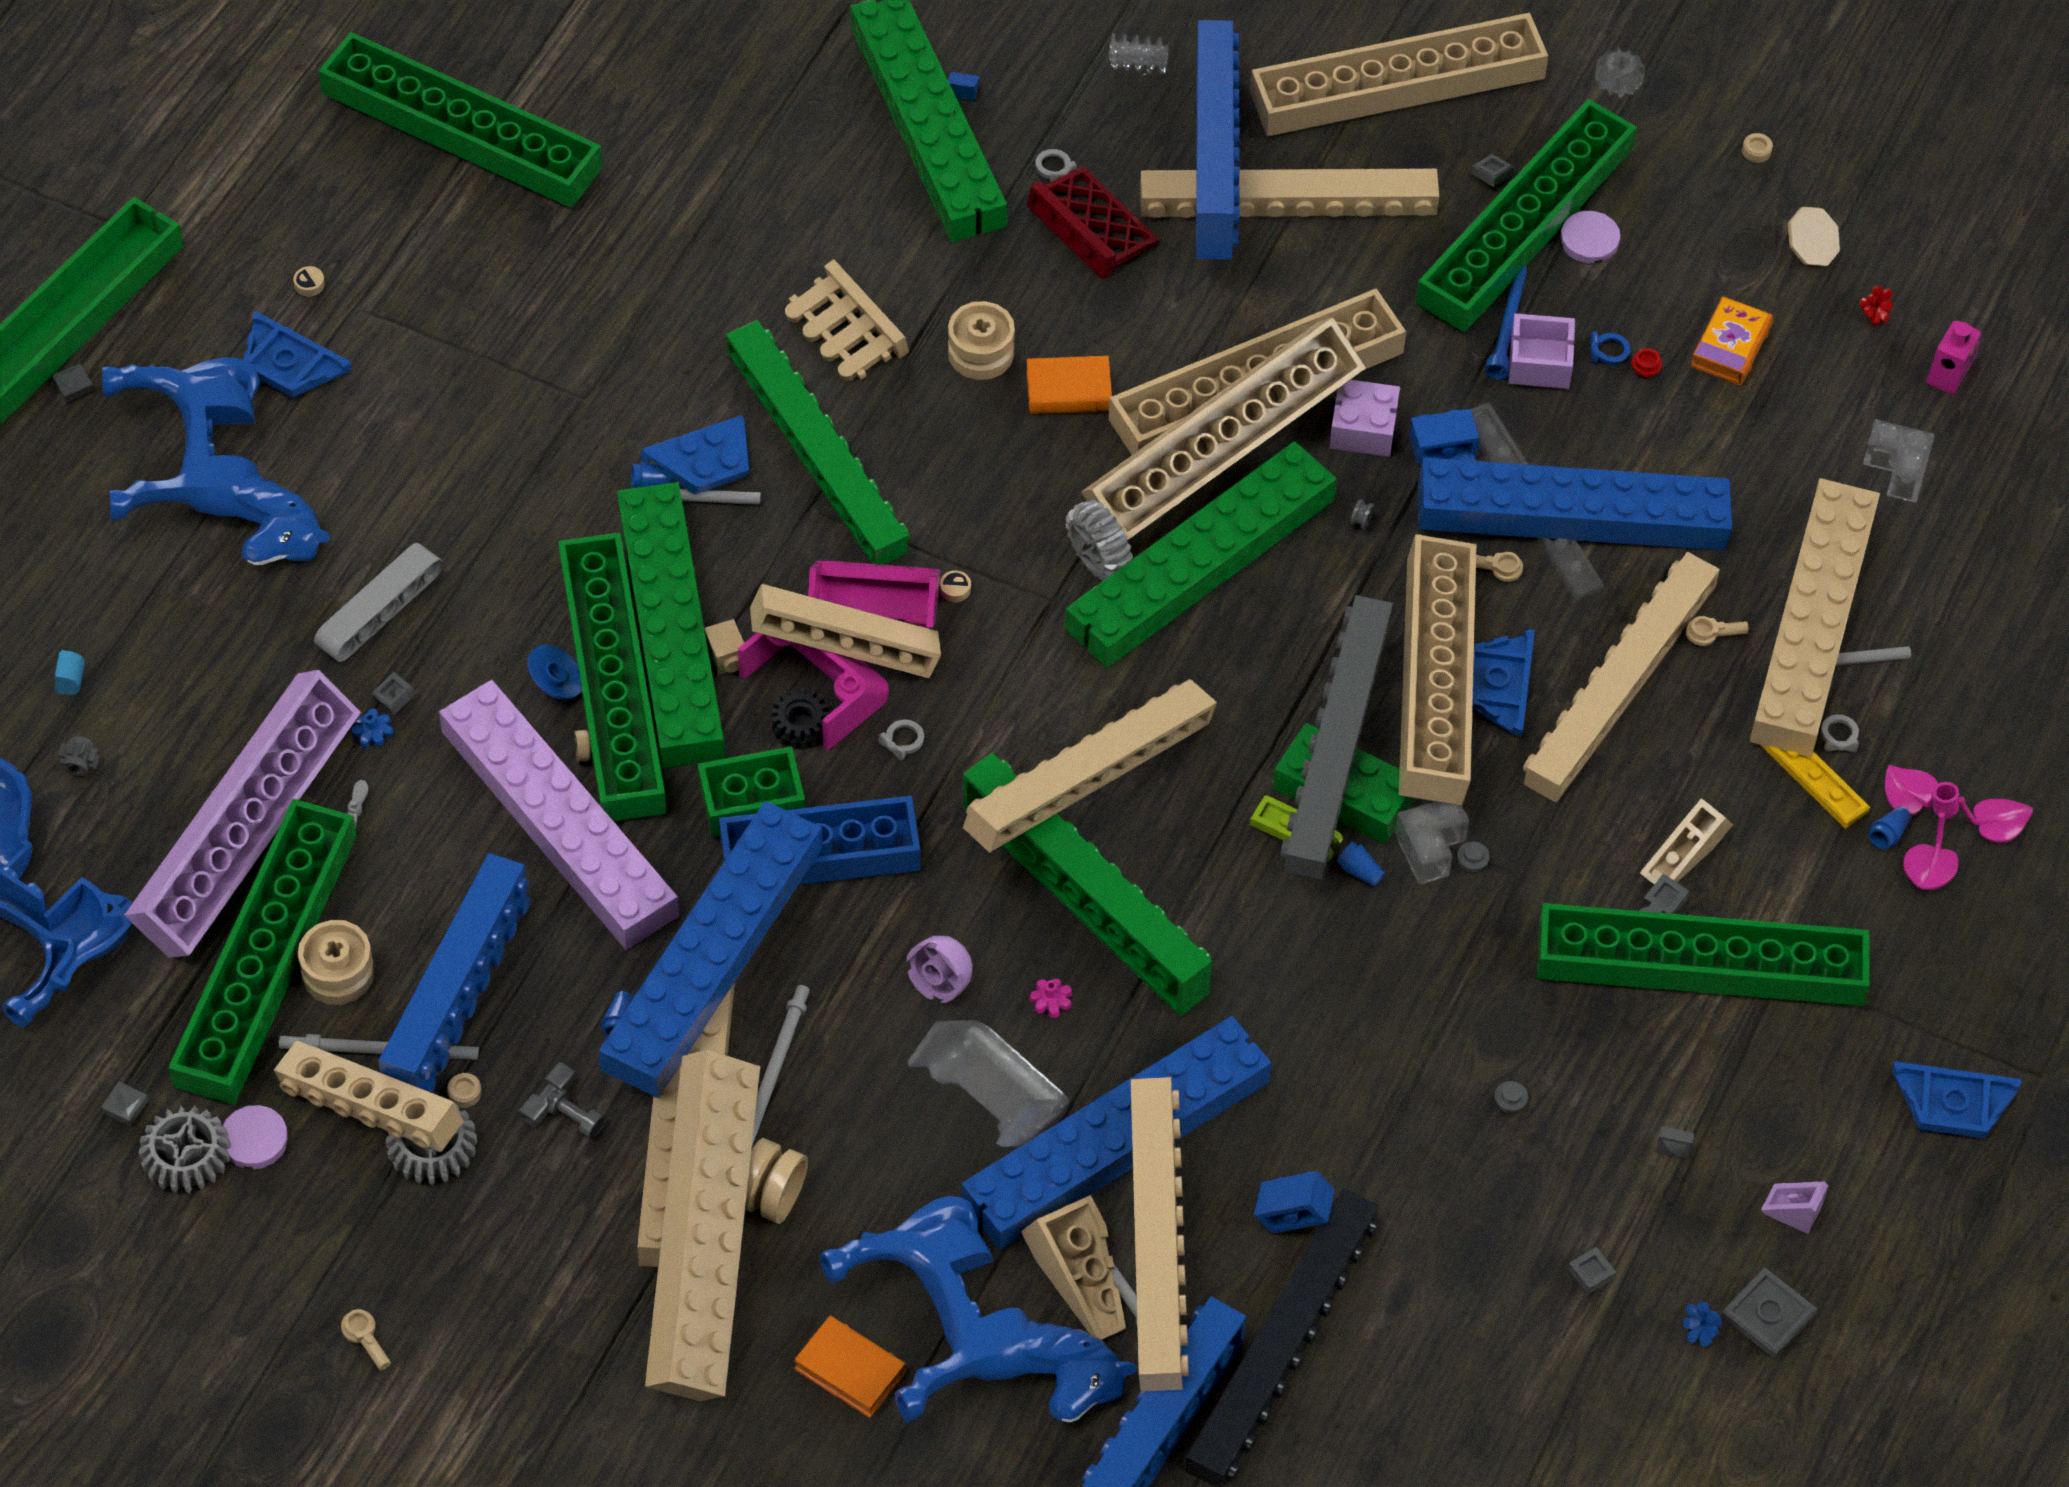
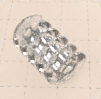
[1109,33,1170,75]

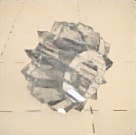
[1595,47,1645,97]

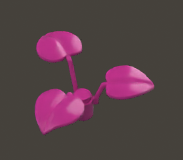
[1885,765,2033,890]

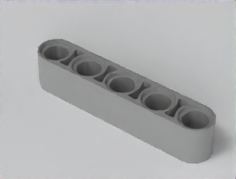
[314,543,443,662]

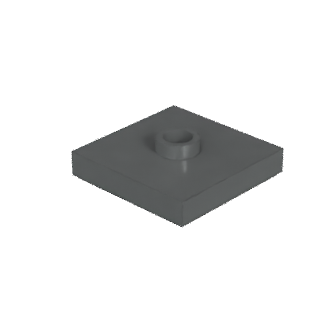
[1721,1267,1818,1358]

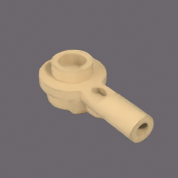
[1476,552,1523,582]
[1686,616,1749,646]
[341,1309,391,1370]

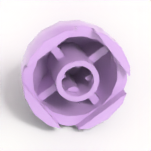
[906,936,973,1003]

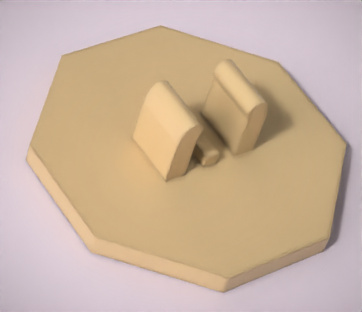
[1788,207,1840,267]

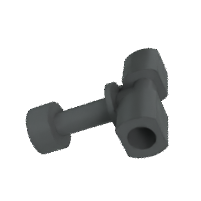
[518,1062,606,1139]

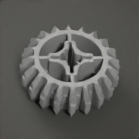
[1066,499,1133,581]
[386,1102,477,1186]
[139,1105,231,1194]

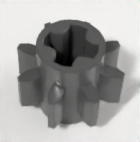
[58,736,100,776]

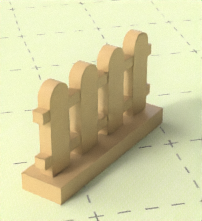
[785,259,909,381]

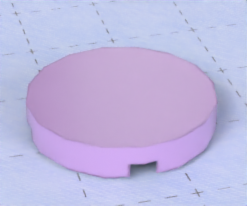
[1560,211,1620,264]
[223,1105,288,1169]

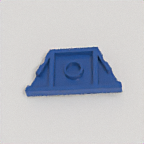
[243,311,352,398]
[640,415,749,495]
[1472,630,1535,737]
[1892,1061,2022,1139]

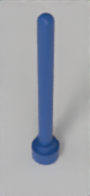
[1485,266,1527,380]

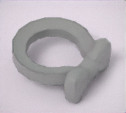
[1036,149,1077,182]
[1820,714,1859,752]
[878,719,924,761]

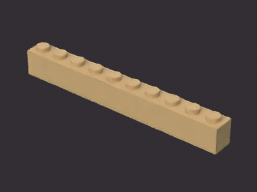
[1140,169,1439,218]
[1523,552,1720,803]
[963,679,1217,852]
[1131,1077,1189,1392]

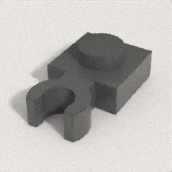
[1639,873,1690,914]

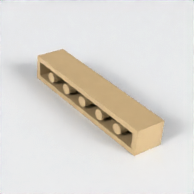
[750,584,941,678]

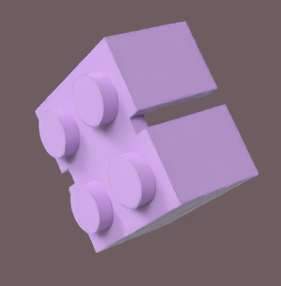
[1509,314,1575,389]
[1329,380,1400,457]

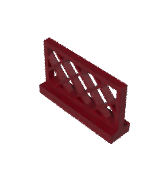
[1027,166,1159,279]

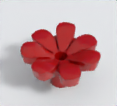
[1860,286,1893,326]

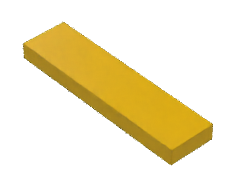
[1761,745,1870,829]

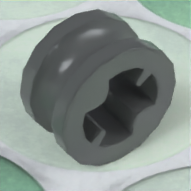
[1350,499,1375,530]

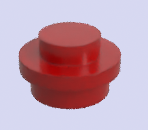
[1632,348,1662,377]

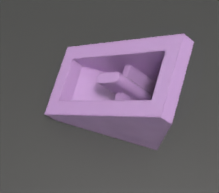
[1761,1181,1828,1234]

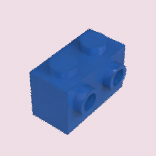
[1409,409,1480,465]
[1254,1171,1335,1234]

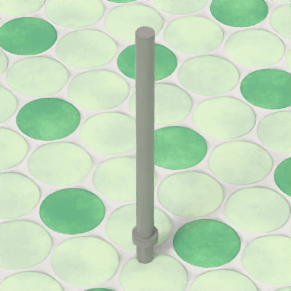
[752,985,810,1145]

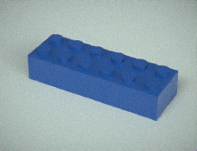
[719,796,921,885]

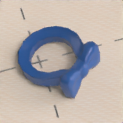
[1590,331,1631,366]

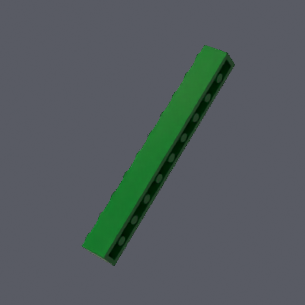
[726,320,910,565]

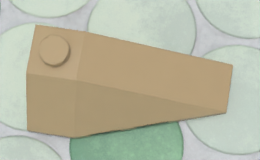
[1021,1195,1126,1340]

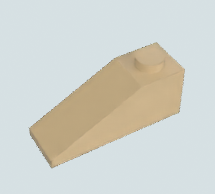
[1640,798,1733,884]

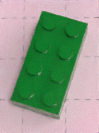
[1273,723,1415,845]

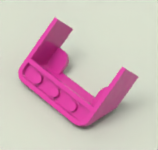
[808,561,940,629]
[738,633,889,751]

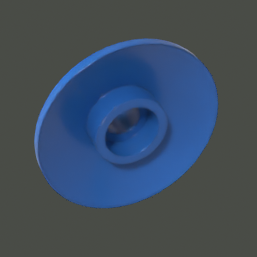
[527,645,581,700]

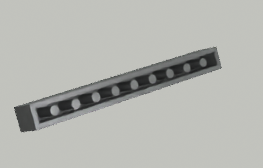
[1280,595,1393,880]

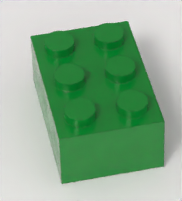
[697,746,805,837]

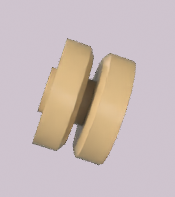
[948,301,1015,380]
[298,920,374,1005]
[745,1138,808,1224]

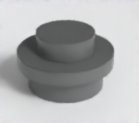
[1457,842,1490,873]
[1494,1081,1528,1114]

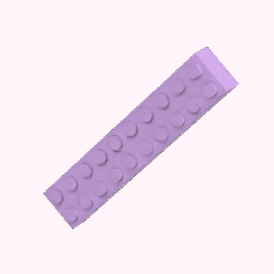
[124,670,361,958]
[439,680,679,950]

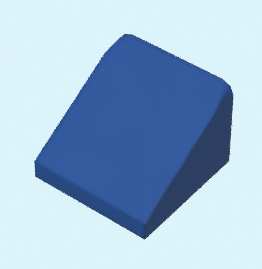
[948,72,980,101]

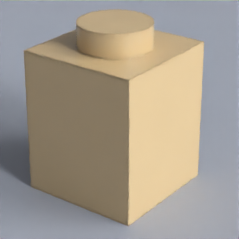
[704,619,744,675]

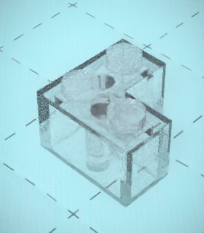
[1863,419,1935,503]
[1395,801,1469,885]

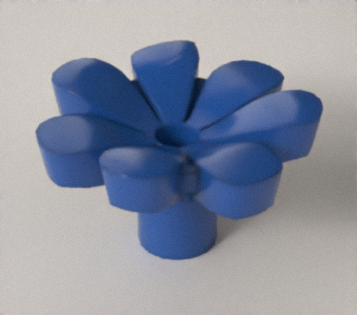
[352,709,394,748]
[1683,1302,1722,1347]

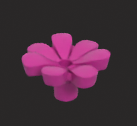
[1030,979,1073,1018]

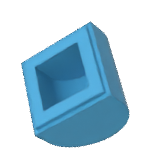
[55,650,85,695]

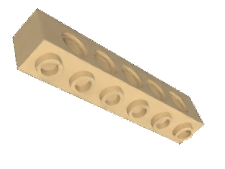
[274,1040,464,1152]

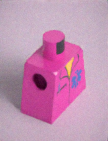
[1926,321,1982,395]

